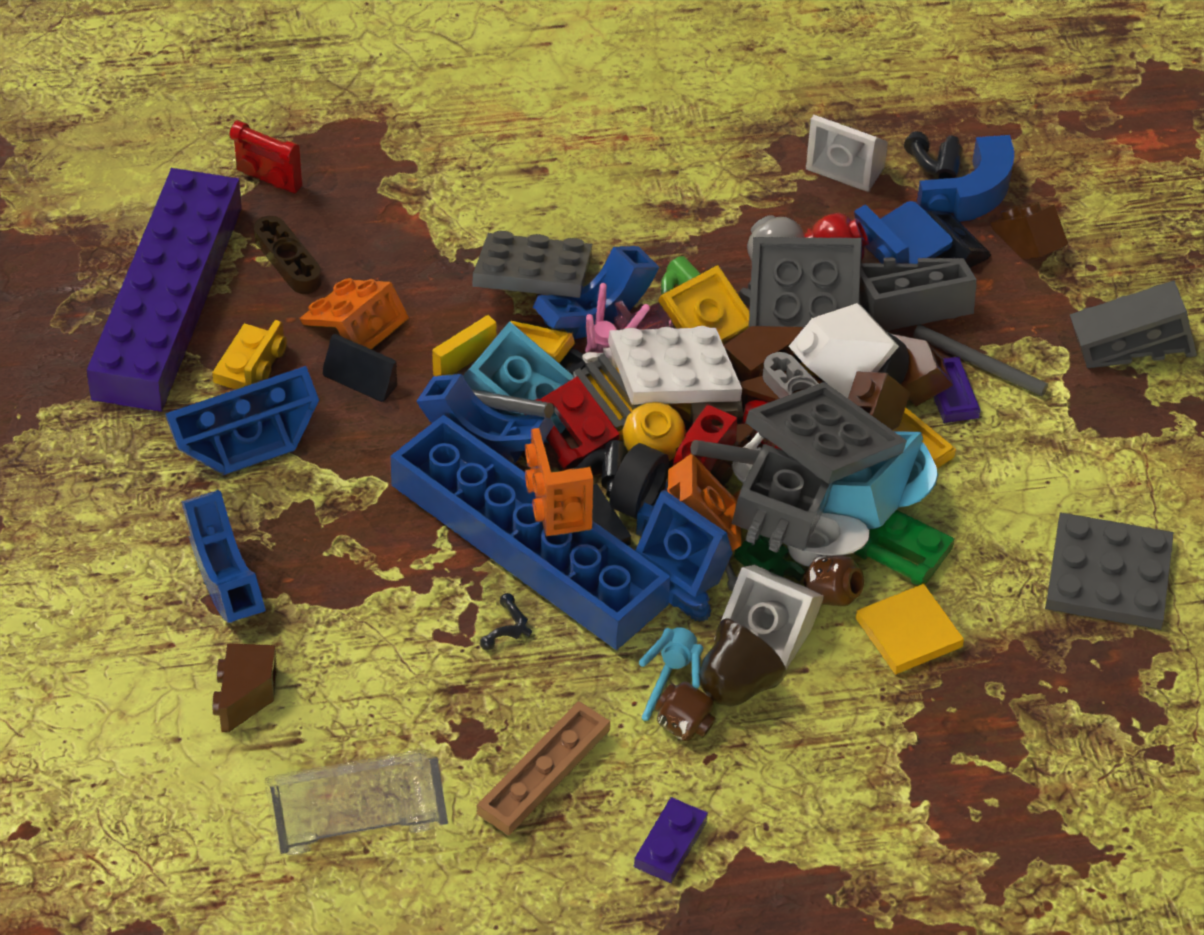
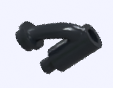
[904,131,963,180]
[571,440,629,498]

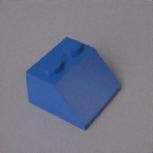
[635,490,732,597]

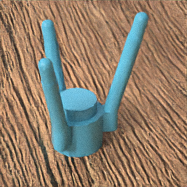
[639,628,704,721]

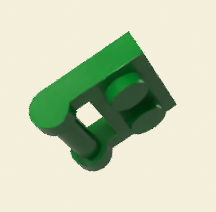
[854,510,955,586]

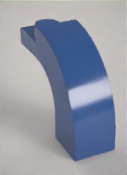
[917,135,1014,222]
[533,246,659,339]
[416,374,554,463]
[181,490,266,623]

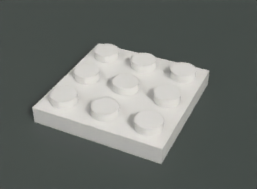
[608,326,742,405]

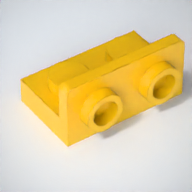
[212,320,287,390]

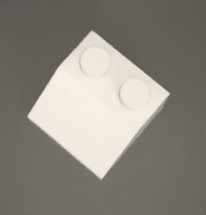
[806,115,888,192]
[714,565,823,669]

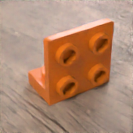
[300,278,409,349]
[525,428,593,537]

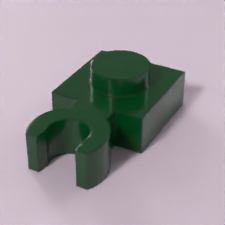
[733,535,805,582]

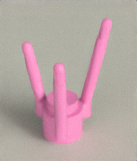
[585,283,650,353]

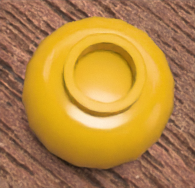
[623,402,686,461]

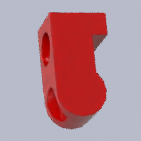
[674,404,737,472]

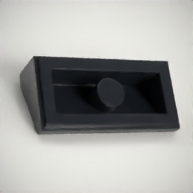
[926,211,991,268]
[322,334,397,402]

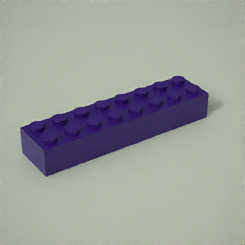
[86,168,242,412]

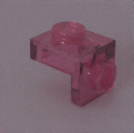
[613,301,674,330]

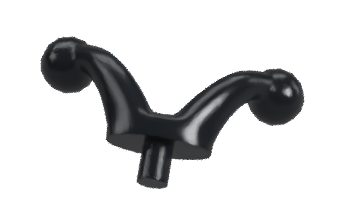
[480,593,532,651]

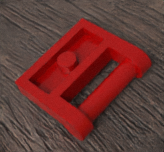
[229,120,302,194]
[524,376,620,470]

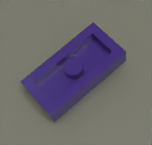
[634,797,708,883]

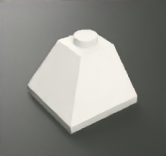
[789,303,899,398]

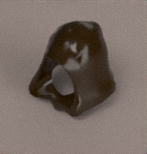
[699,618,786,707]

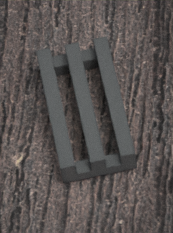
[573,353,642,431]

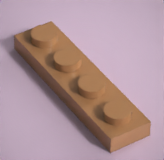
[477,701,610,836]

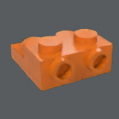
[667,454,741,551]

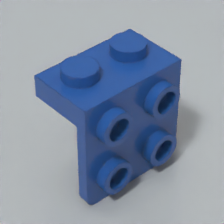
[854,201,952,264]

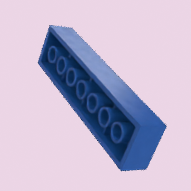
[390,414,670,651]

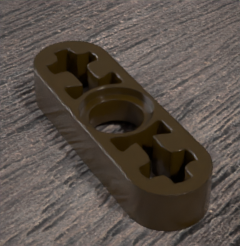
[254,216,321,294]

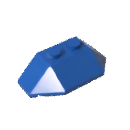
[165,366,319,475]

